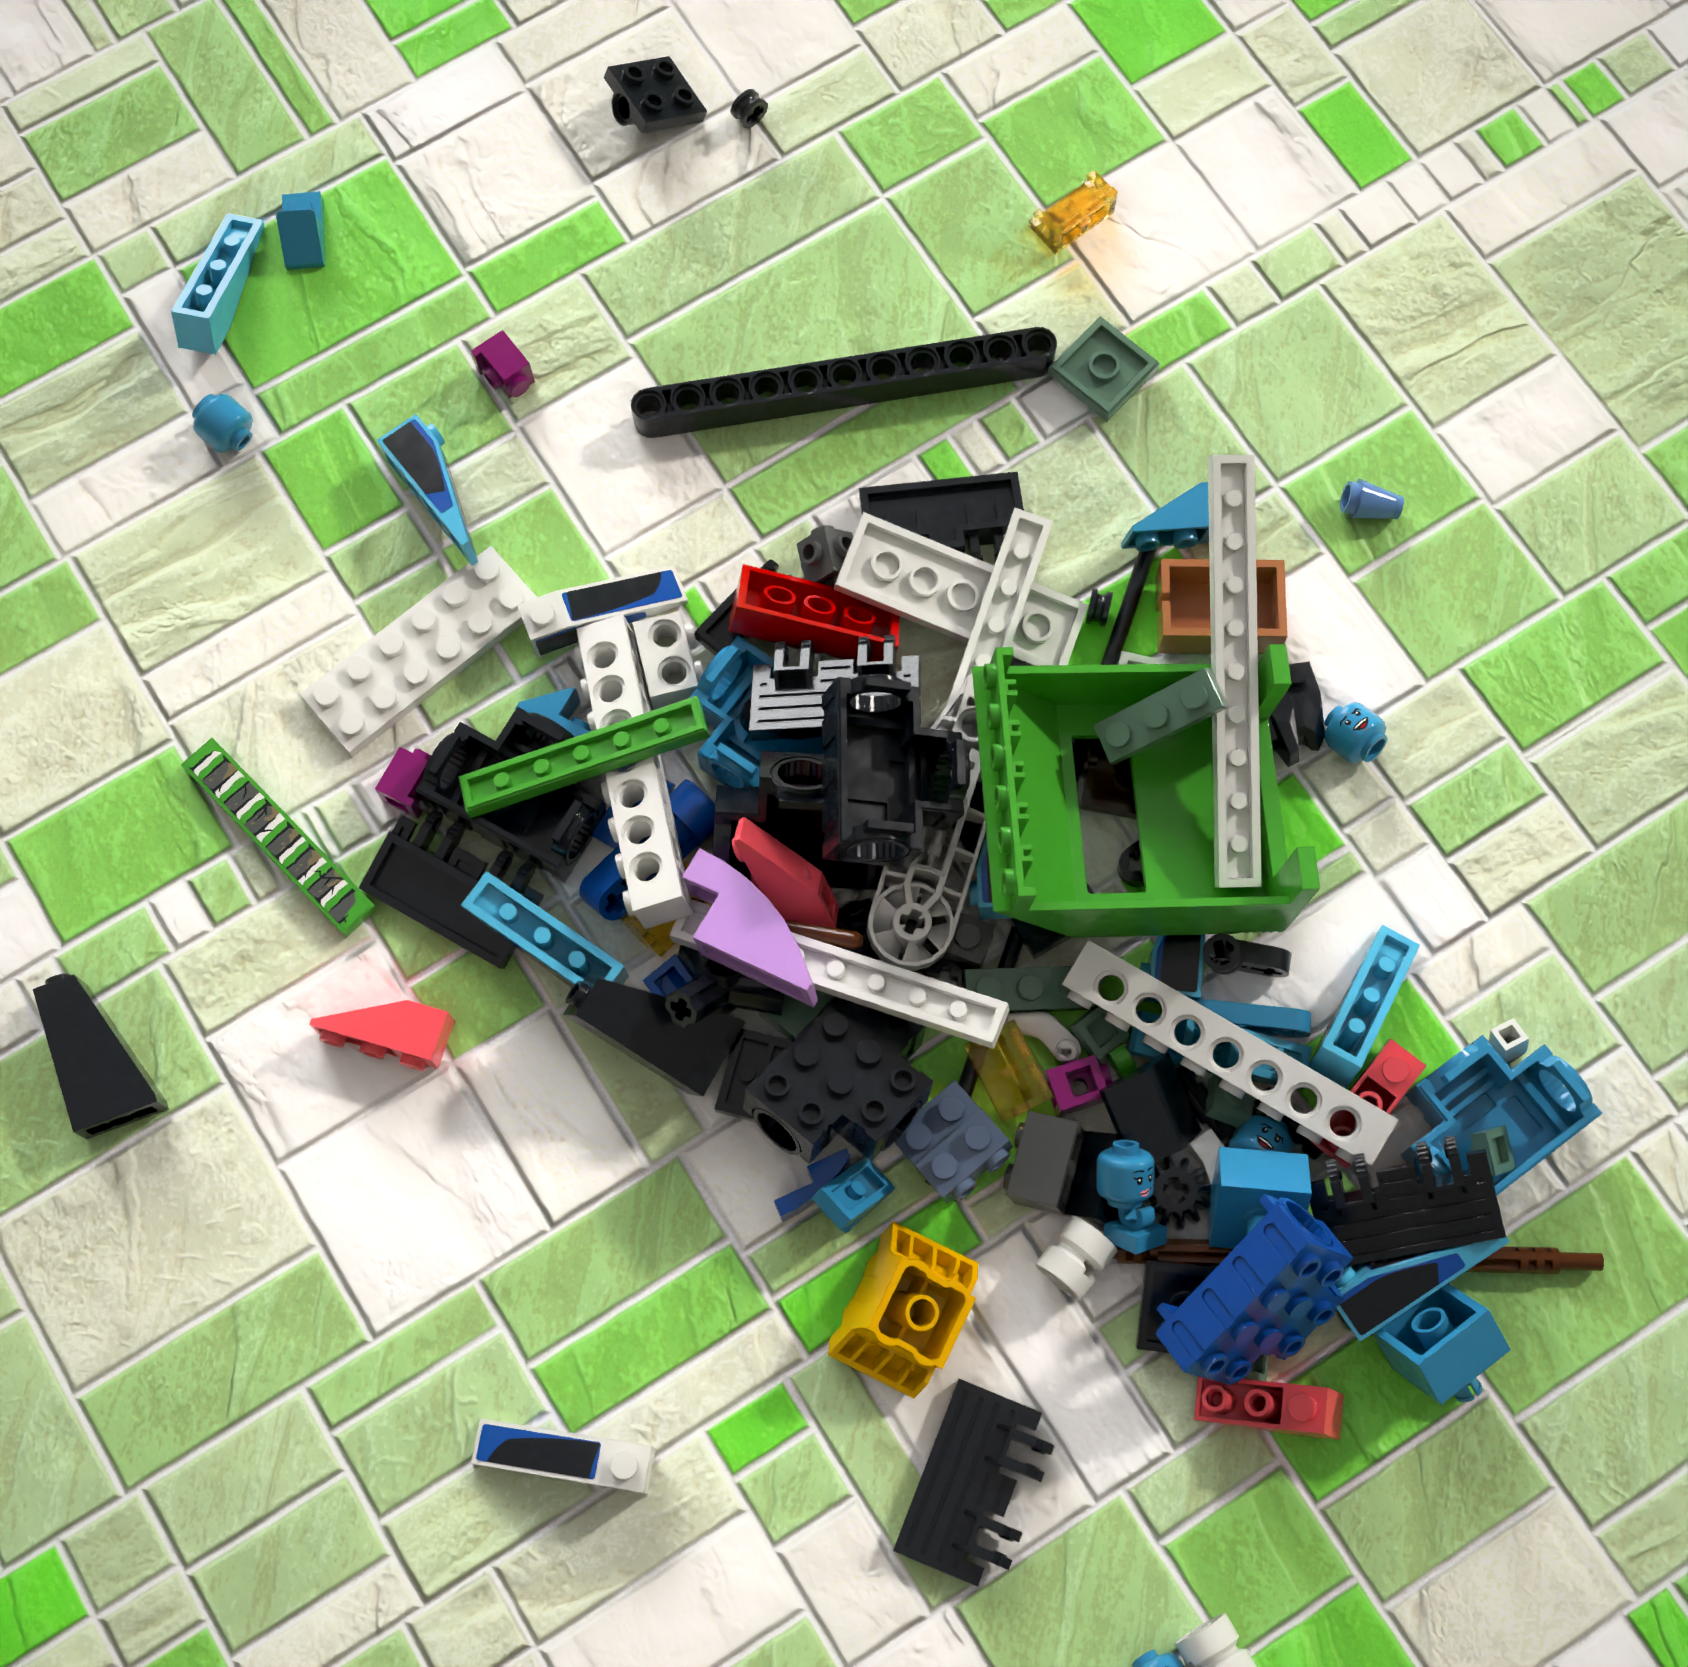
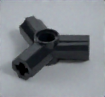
[665,945,785,1028]

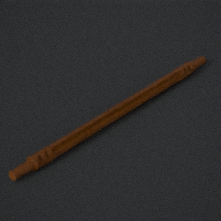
[1113,1238,1604,1274]

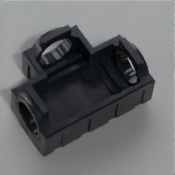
[822,674,970,868]
[415,707,607,883]
[713,751,884,890]
[743,996,933,1164]

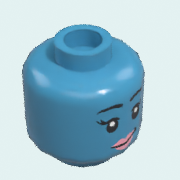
[1096,1140,1155,1209]

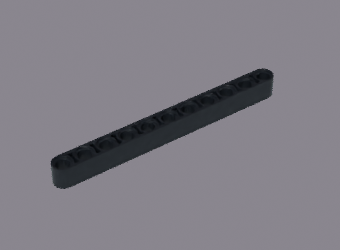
[631,327,1057,438]

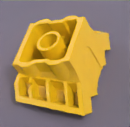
[828,1221,979,1399]

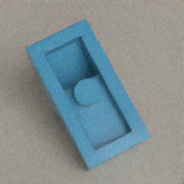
[276,191,325,270]
[515,688,591,737]
[812,1157,895,1233]

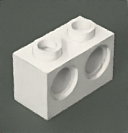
[632,611,704,710]

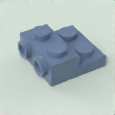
[894,1080,1013,1204]

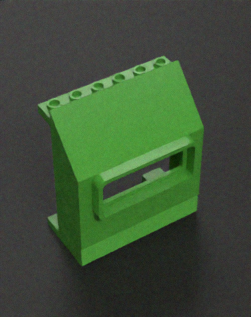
[972,644,1320,938]

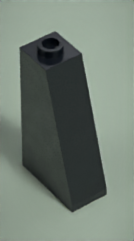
[33,974,169,1139]
[563,977,746,1097]

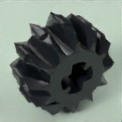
[1143,1156,1211,1231]

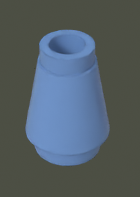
[1340,479,1404,520]

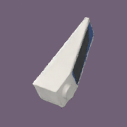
[517,565,688,658]
[471,1418,656,1494]

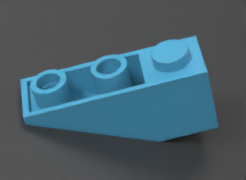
[1121,482,1209,552]

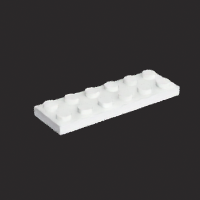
[833,512,1089,666]
[300,546,537,757]

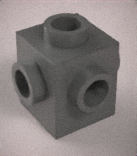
[797,525,853,587]

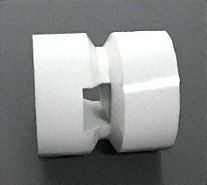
[1035,1216,1118,1301]
[1174,1613,1257,1667]

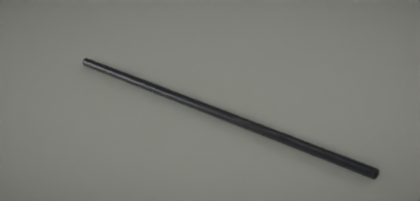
[925,548,1157,1185]

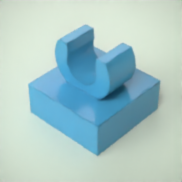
[1104,1206,1167,1255]

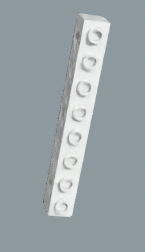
[574,614,694,929]
[1062,940,1399,1166]

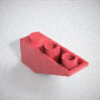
[732,817,840,928]
[309,1000,455,1071]
[1311,1039,1427,1169]
[1194,1376,1344,1440]

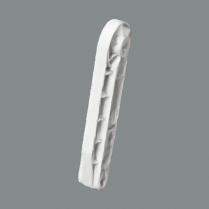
[867,674,986,971]

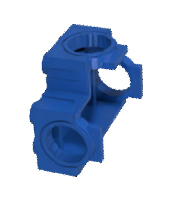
[1155,1194,1354,1385]

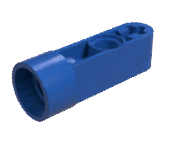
[579,779,715,921]

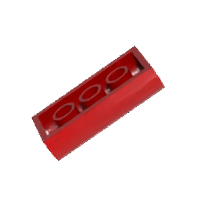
[728,564,900,663]

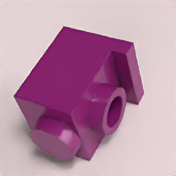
[470,330,535,399]
[375,747,431,819]
[1043,1054,1112,1118]

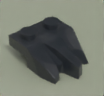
[1269,661,1325,767]

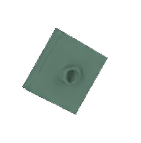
[1048,316,1160,422]

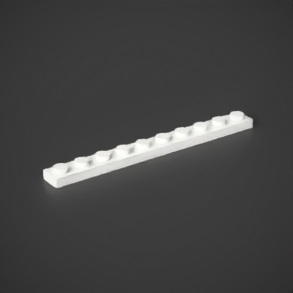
[1208,455,1261,888]
[883,508,1053,898]

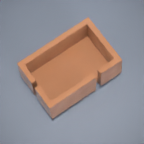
[1155,559,1288,654]

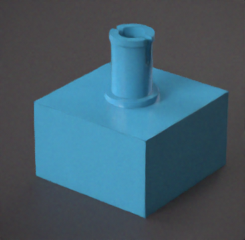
[1207,1147,1312,1249]
[1372,1283,1511,1405]

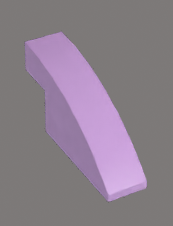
[682,848,818,1008]

